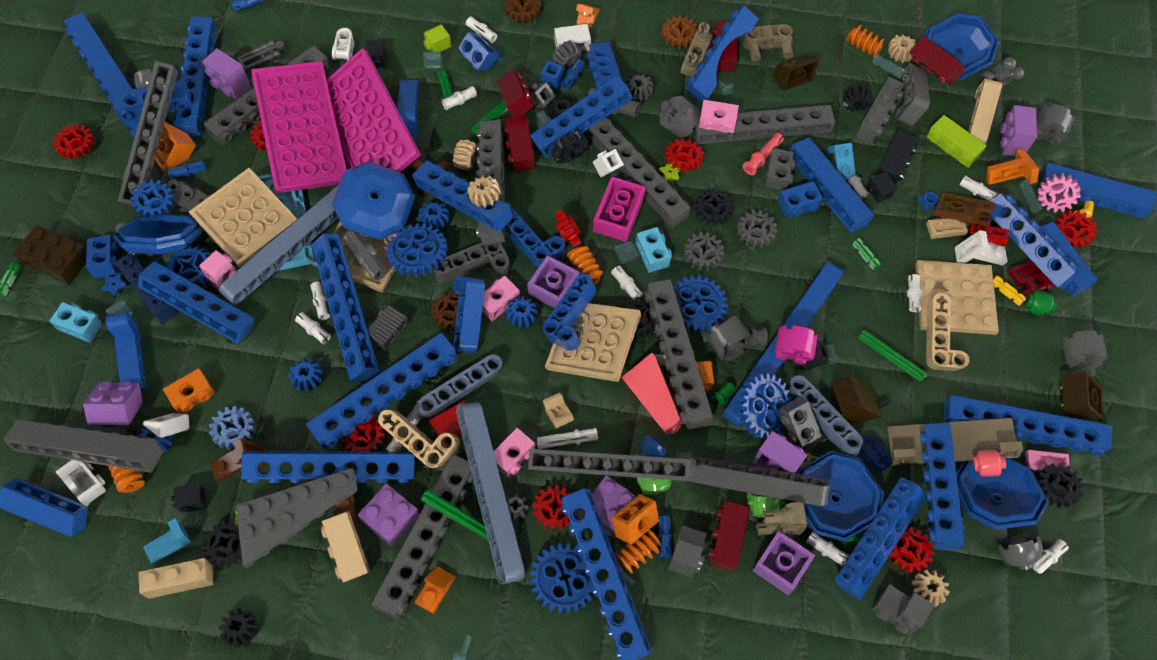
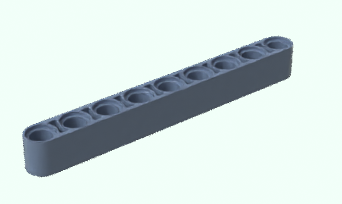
[219,185,339,304]
[456,402,525,584]

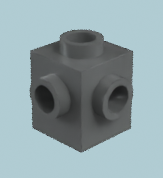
[528,82,556,108]

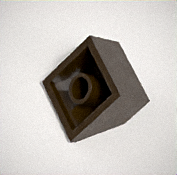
[773,55,819,91]
[1060,371,1104,422]
[831,377,882,424]

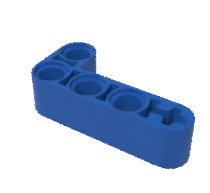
[397,80,419,140]
[505,208,565,268]
[543,274,596,351]
[453,277,485,354]
[106,311,146,389]

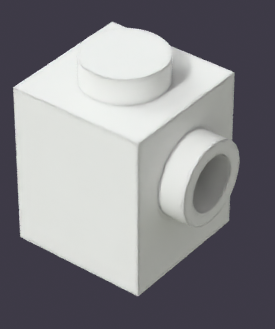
[593,149,624,177]

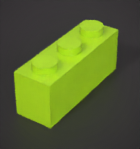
[927,115,987,168]

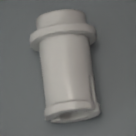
[848,175,869,199]

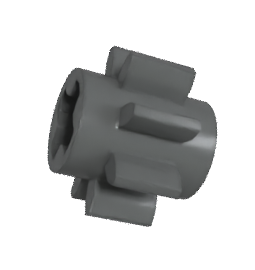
[507,494,529,521]

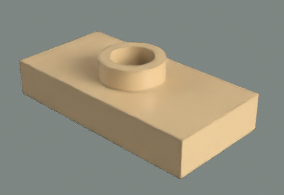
[926,219,968,239]

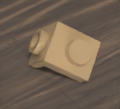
[543,393,574,428]

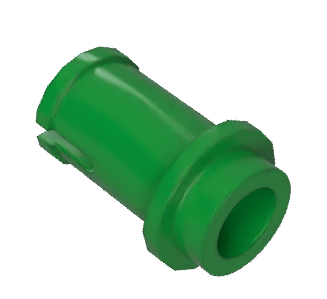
[711,381,735,406]

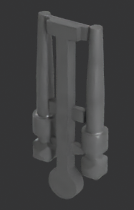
[237,40,285,70]

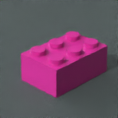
[593,177,646,242]

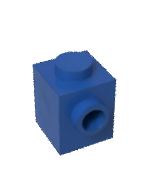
[541,61,563,92]

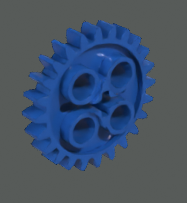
[386,223,448,277]
[673,275,728,334]
[736,373,792,438]
[529,543,594,615]

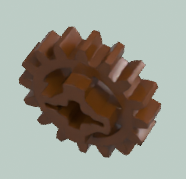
[505,0,540,24]
[431,291,459,331]

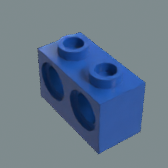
[458,32,499,71]
[778,181,823,218]
[86,235,119,279]

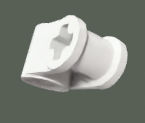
[332,28,354,61]

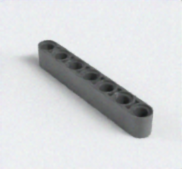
[688,456,830,506]

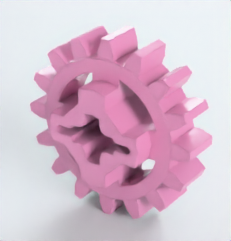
[1038,173,1081,213]

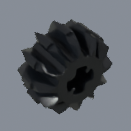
[842,84,872,112]
[548,96,575,126]
[219,608,258,647]

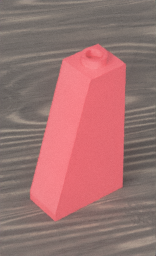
[622,353,682,435]

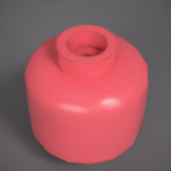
[973,449,1006,477]

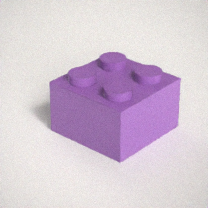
[202,49,251,100]
[999,105,1037,156]
[527,255,580,308]
[83,381,143,425]
[753,431,807,474]
[581,475,636,538]
[358,484,420,547]
[752,531,815,596]

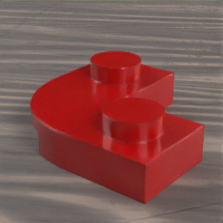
[969,219,1009,245]

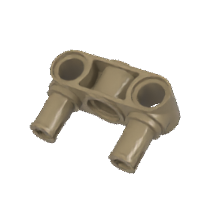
[680,22,714,77]
[743,24,794,62]
[756,502,807,539]

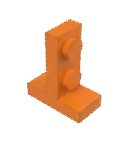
[986,148,1039,185]

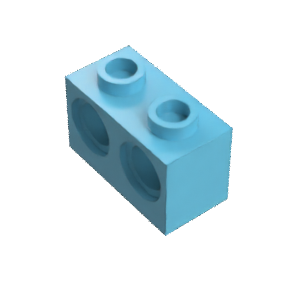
[635,227,672,273]
[49,302,103,343]

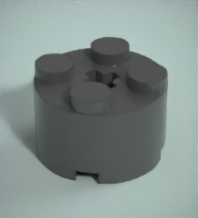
[659,96,700,137]
[1036,104,1075,145]
[708,316,754,361]
[1061,331,1108,370]

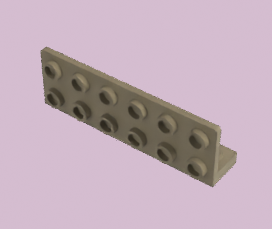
[887,418,1023,466]

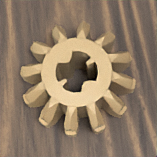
[888,34,916,63]
[453,140,478,171]
[468,176,501,208]
[911,570,950,607]

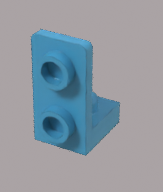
[828,143,855,180]
[143,518,192,564]

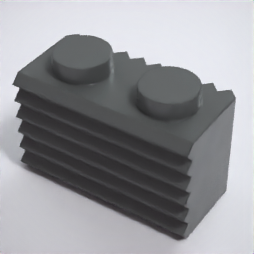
[367,305,409,352]

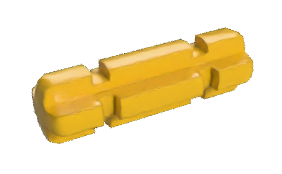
[993,276,1026,306]

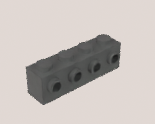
[856,77,904,144]
[161,178,211,218]

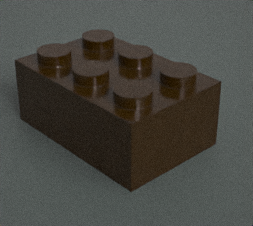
[13,225,87,286]

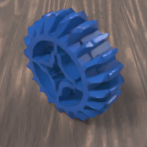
[165,245,211,289]

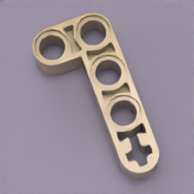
[968,78,1002,144]
[926,293,969,371]
[378,410,460,468]

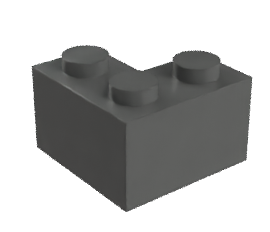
[668,525,708,578]
[872,584,934,635]

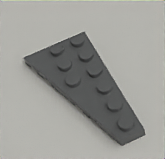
[236,469,358,568]

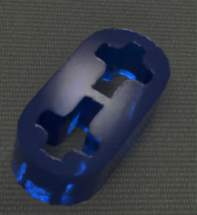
[860,436,892,472]

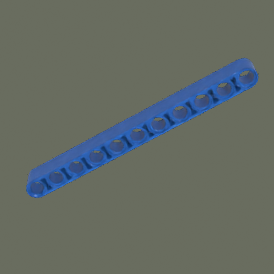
[722,261,844,427]

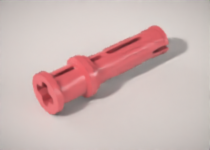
[743,133,784,176]

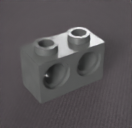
[765,148,796,190]
[778,398,822,447]

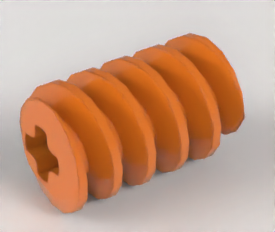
[846,25,884,59]
[567,246,603,285]
[108,466,145,493]
[614,529,661,574]

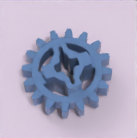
[209,406,255,450]

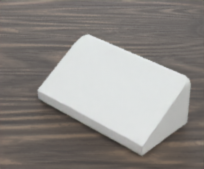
[143,413,189,438]

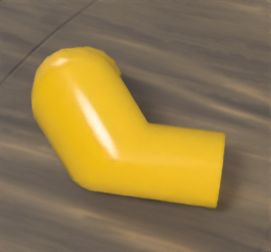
[1073,201,1094,218]

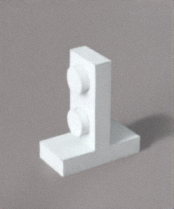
[955,230,1007,265]

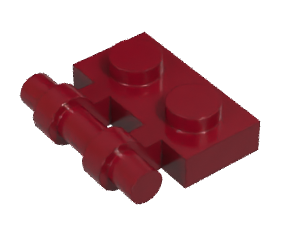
[1007,261,1055,297]

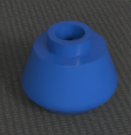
[640,434,666,457]

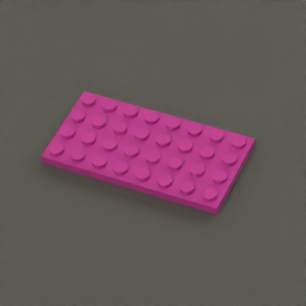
[326,48,421,196]
[251,61,347,193]

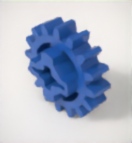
[130,179,175,219]

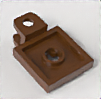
[934,193,995,226]

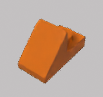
[576,4,600,27]
[414,566,456,614]

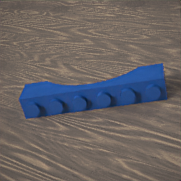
[685,6,759,102]

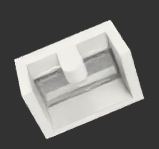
[56,460,106,506]

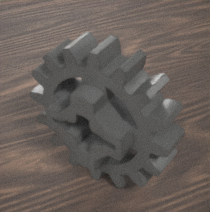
[737,210,778,248]
[684,232,724,271]

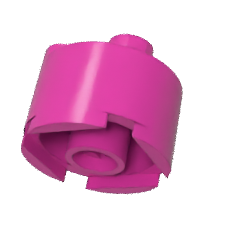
[775,326,818,364]

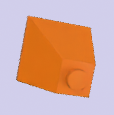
[155,122,196,172]

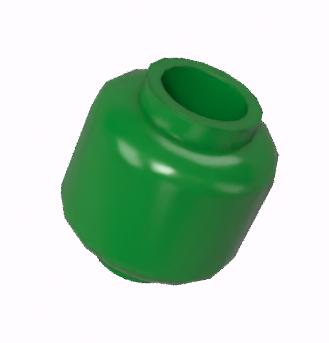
[1025,290,1057,317]

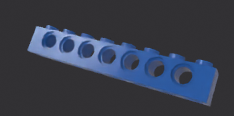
[173,17,216,137]
[311,233,379,381]
[306,333,457,450]
[943,395,1112,455]
[241,451,414,483]
[561,488,652,660]

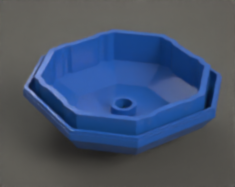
[924,13,999,81]
[332,161,415,240]
[114,214,203,255]
[794,451,884,541]
[956,458,1049,530]

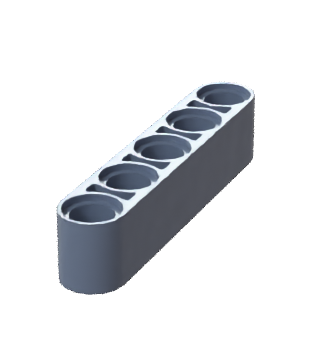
[417,355,502,418]
[789,375,863,457]

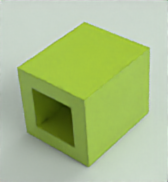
[423,25,451,55]

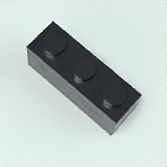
[878,130,918,184]

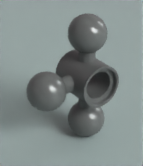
[979,57,1024,87]

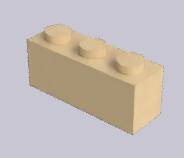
[321,511,370,582]
[139,558,214,599]

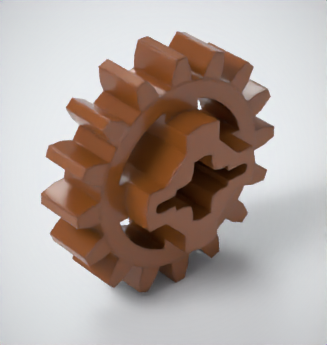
[662,15,698,49]

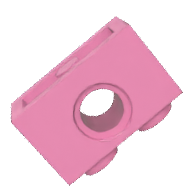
[699,100,739,133]
[199,251,238,291]
[482,276,520,322]
[494,428,535,478]

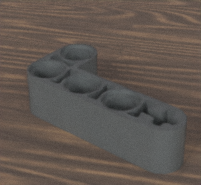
[895,63,930,127]
[433,242,510,283]

